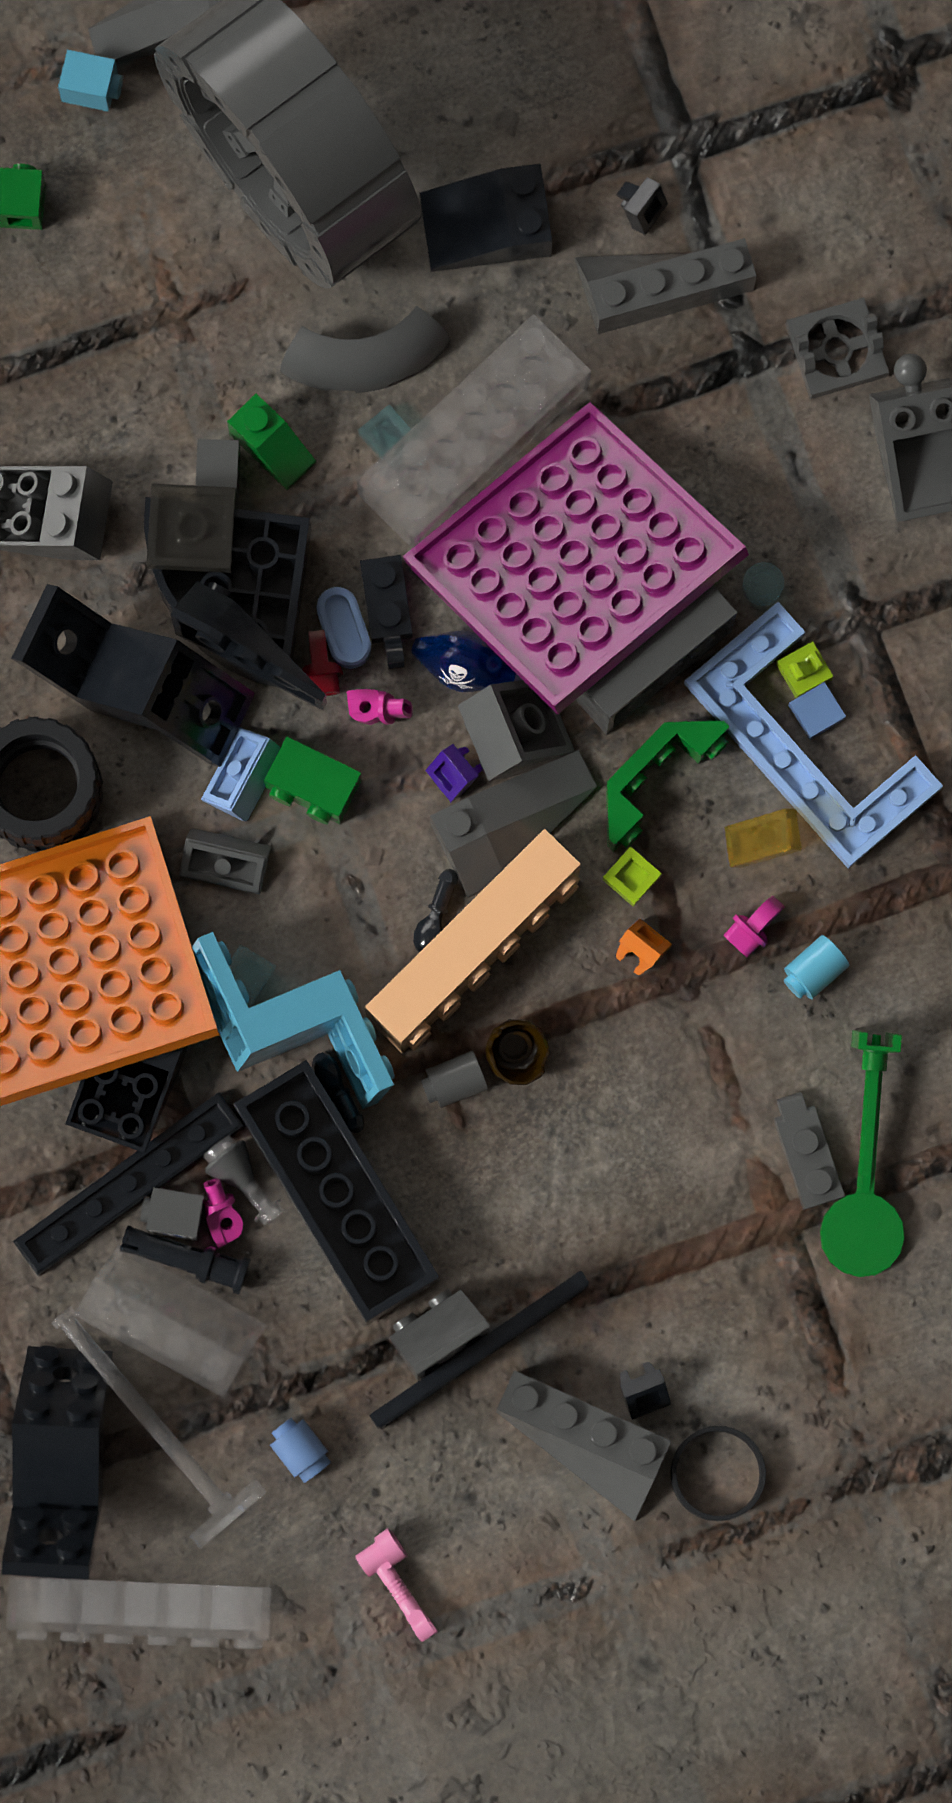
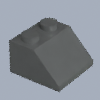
[458,680,575,781]

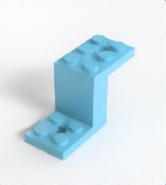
[192,932,394,1109]

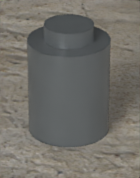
[421,1051,488,1108]

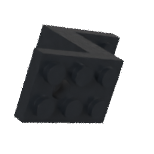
[11,584,255,767]
[1,1345,113,1580]

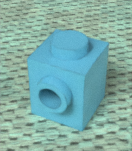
[58,50,123,112]

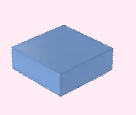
[788,682,846,740]

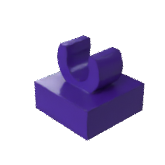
[425,744,483,802]

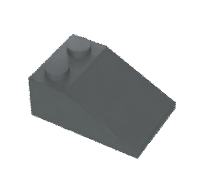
[390,1289,490,1381]

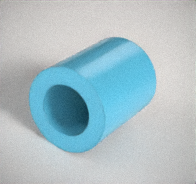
[784,935,850,999]

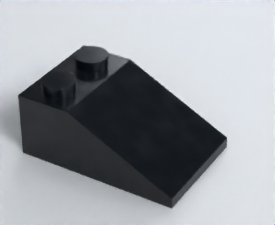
[420,163,552,272]

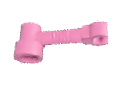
[355,1528,438,1642]

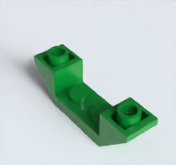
[606,721,730,852]

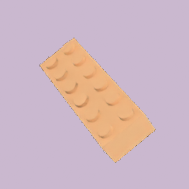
[365,829,581,1053]

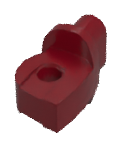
[302,630,343,696]

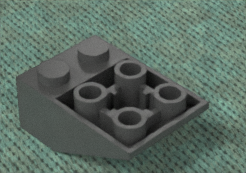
[0,466,113,560]

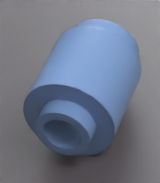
[270,1417,331,1483]

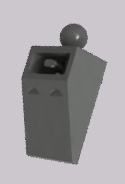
[869,353,952,522]

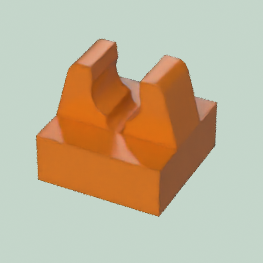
[616,919,672,975]

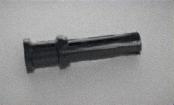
[120,1225,251,1295]

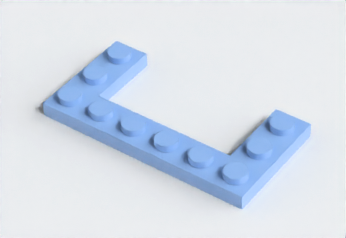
[684,602,943,869]

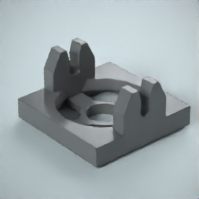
[785,297,889,399]

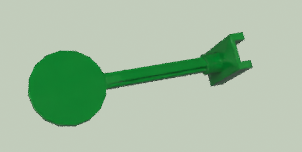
[819,1030,904,1277]

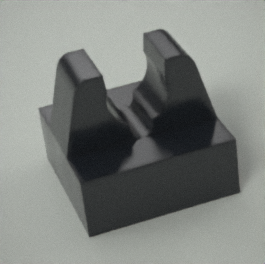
[616,177,668,235]
[620,1362,671,1420]

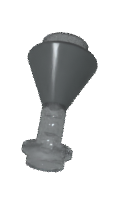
[203,1136,284,1226]

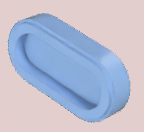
[317,587,371,669]

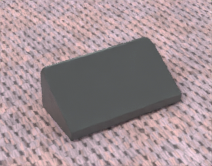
[179,828,271,894]

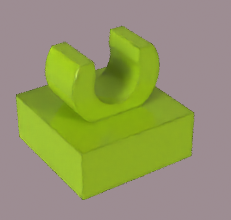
[776,641,834,698]
[602,846,662,907]

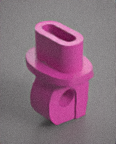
[347,689,413,725]
[723,895,785,958]
[203,1178,243,1248]

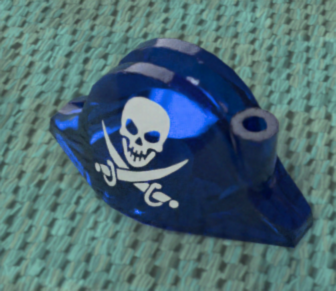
[411,630,517,692]

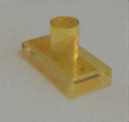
[724,809,802,868]

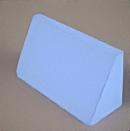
[201,727,281,821]

